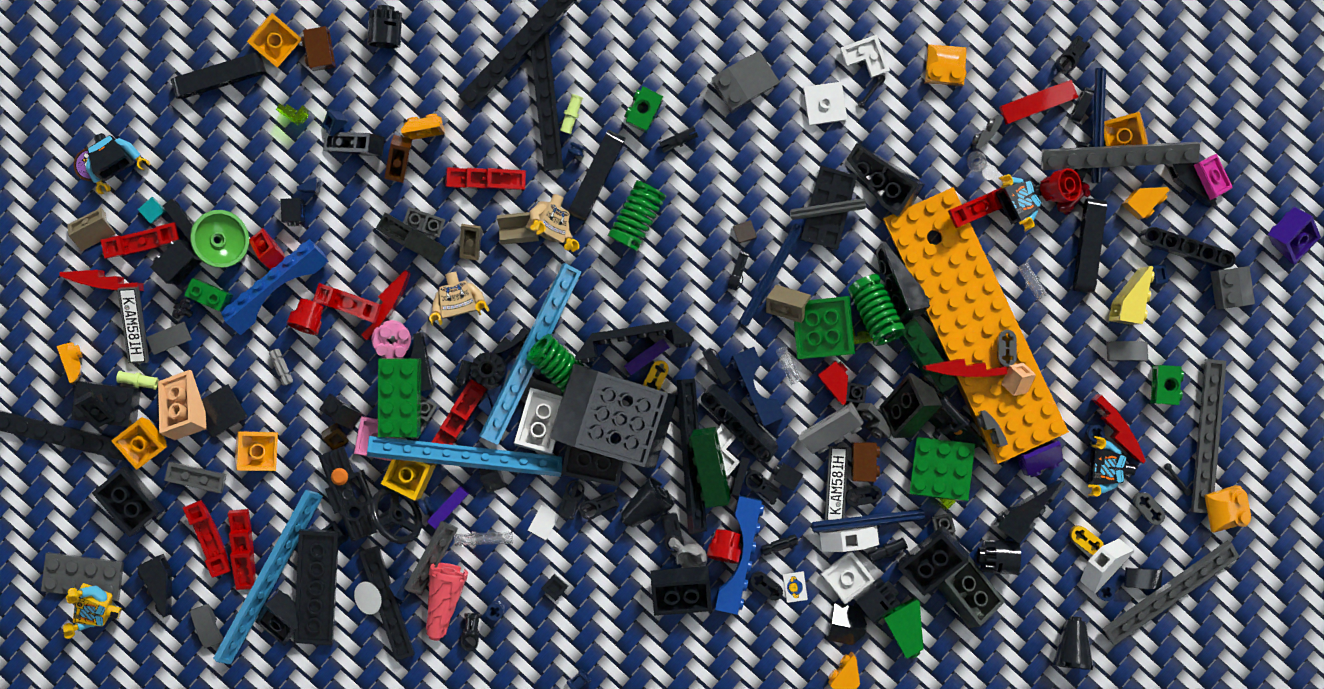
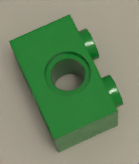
[624,86,663,133]
[184,278,233,312]
[1150,365,1184,405]

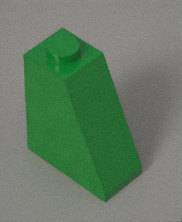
[883,597,924,659]

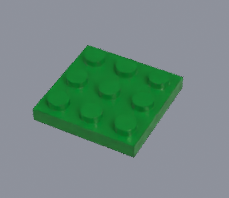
[794,296,855,359]
[910,437,975,502]

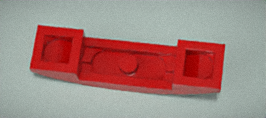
[948,187,1003,229]
[100,222,179,259]
[313,283,381,323]
[182,500,231,578]

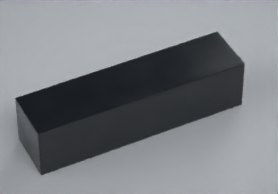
[163,199,194,241]

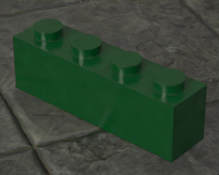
[899,318,958,394]
[689,427,731,508]

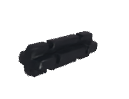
[761,534,799,556]

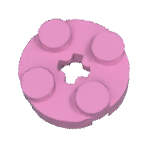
[371,320,411,358]

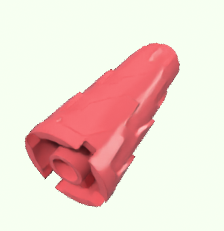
[426,563,468,641]

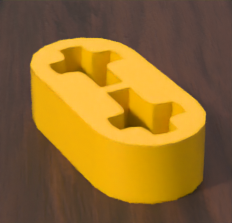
[644,360,669,390]
[1069,525,1104,555]

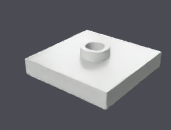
[803,82,847,126]
[821,551,875,605]

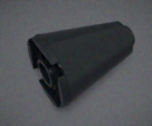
[621,476,675,528]
[1053,616,1093,670]

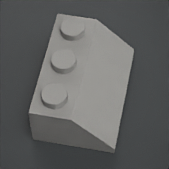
[798,402,864,454]

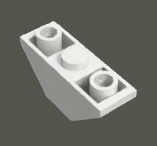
[819,526,879,552]
[1080,539,1134,594]

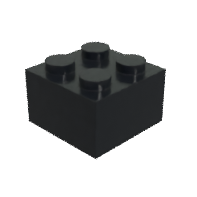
[150,239,202,285]

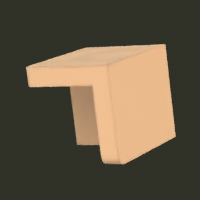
[1002,363,1036,396]

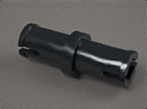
[659,126,698,153]
[868,537,908,564]

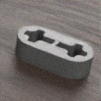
[997,330,1017,367]
[1133,492,1165,525]

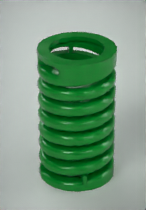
[607,180,667,252]
[848,274,906,346]
[526,334,584,393]

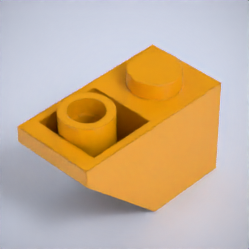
[1121,187,1170,220]
[828,652,860,689]

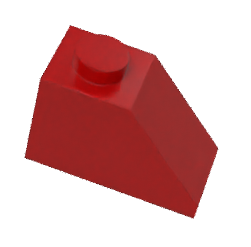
[249,228,286,269]
[816,361,848,405]

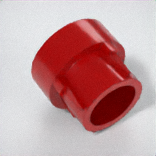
[1040,168,1082,203]
[286,298,324,335]
[707,529,741,564]

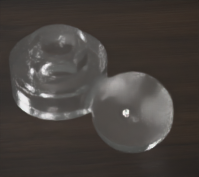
[967,151,998,180]

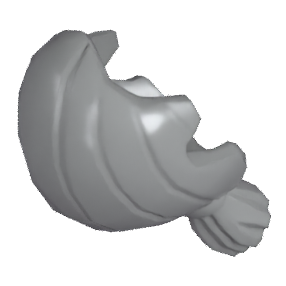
[668,537,707,568]

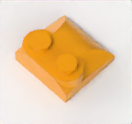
[247,13,301,68]
[925,44,966,86]
[1104,112,1148,146]
[401,114,445,140]
[57,342,83,385]
[111,417,167,470]
[235,431,278,471]
[1204,485,1251,533]

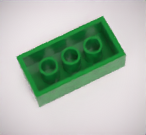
[378,358,421,437]

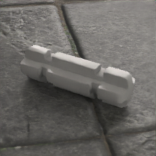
[269,349,293,385]

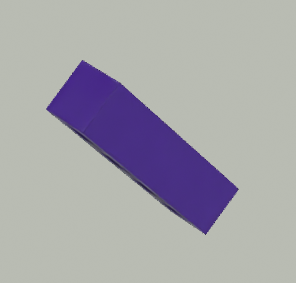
[624,338,670,375]
[427,486,470,530]

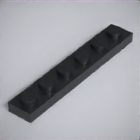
[359,545,415,661]

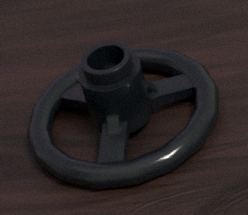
[370,487,422,544]

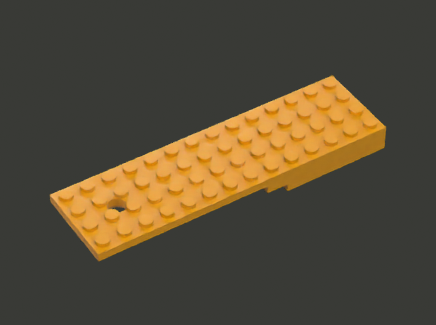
[883,187,1069,464]

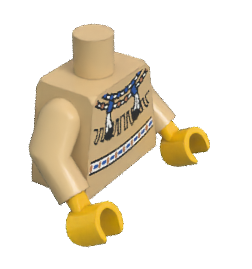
[526,194,579,252]
[429,272,489,326]

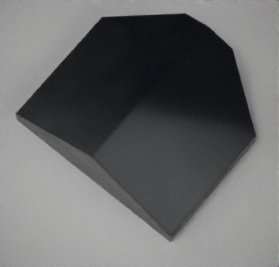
[827,602,867,645]

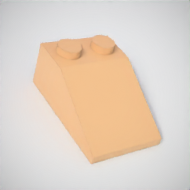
[158,370,206,440]

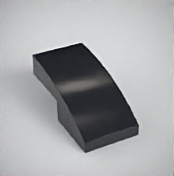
[493,327,530,354]
[1124,567,1163,589]

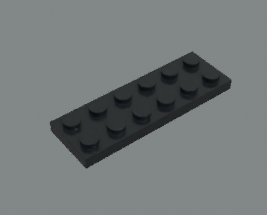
[294,529,339,645]

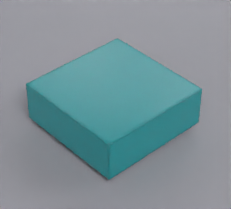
[138,197,167,224]

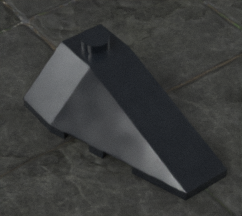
[847,143,925,217]
[875,242,930,323]
[994,480,1066,544]

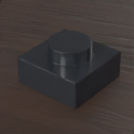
[541,573,569,601]

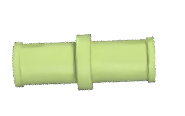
[560,94,583,134]
[116,371,159,390]

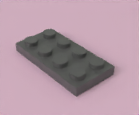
[41,552,124,601]

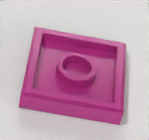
[1194,154,1232,200]

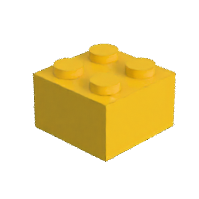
[381,459,436,501]

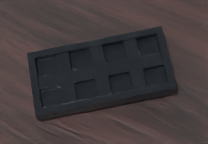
[800,166,858,250]

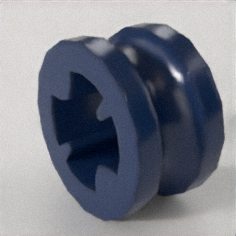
[568,142,587,158]
[1086,425,1105,442]
[418,496,434,515]
[1096,583,1115,601]

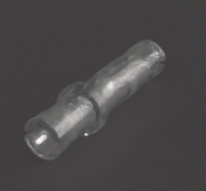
[454,531,513,547]

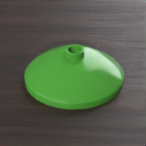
[190,210,249,268]

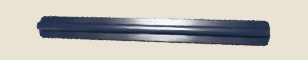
[1091,68,1106,183]
[739,224,803,326]
[812,509,925,533]

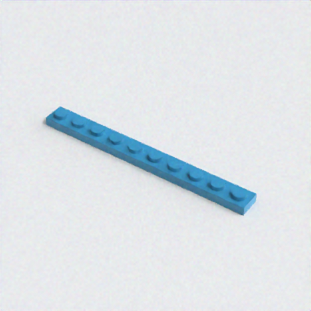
[479,263,581,445]
[367,436,562,477]
[213,490,323,664]

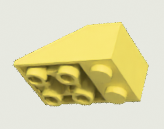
[1109,266,1154,325]

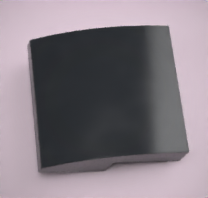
[202,384,248,438]

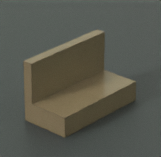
[67,207,116,251]
[497,212,539,245]
[766,285,811,323]

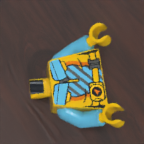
[63,583,122,639]

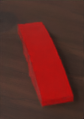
[999,80,1079,125]
[445,167,526,190]
[59,270,144,291]
[361,270,411,340]
[923,358,1007,377]
[431,379,487,445]
[1091,394,1146,464]
[228,509,256,590]

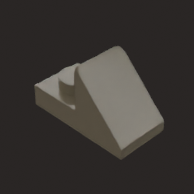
[459,224,483,260]

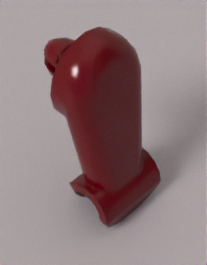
[1057,182,1091,215]

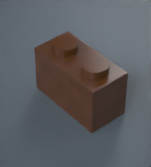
[301,26,336,71]
[384,135,413,183]
[851,442,880,482]

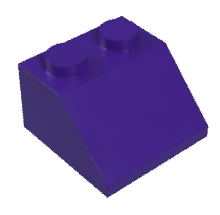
[1268,207,1321,265]
[1016,439,1063,477]

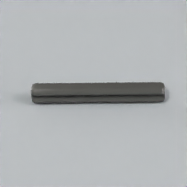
[790,198,866,220]

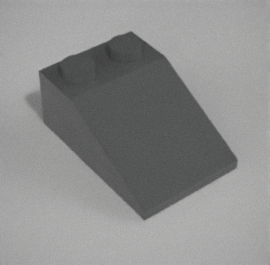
[711,50,780,114]

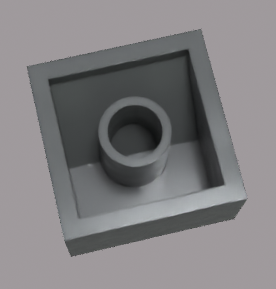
[1211,266,1255,309]

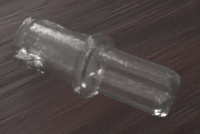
[776,346,802,385]

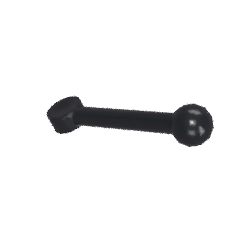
[858,75,885,108]
[1164,463,1193,496]

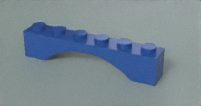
[221,239,329,335]
[714,495,764,615]

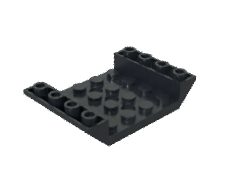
[575,321,694,363]
[550,363,678,469]

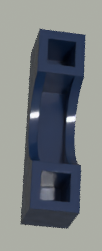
[731,347,785,426]

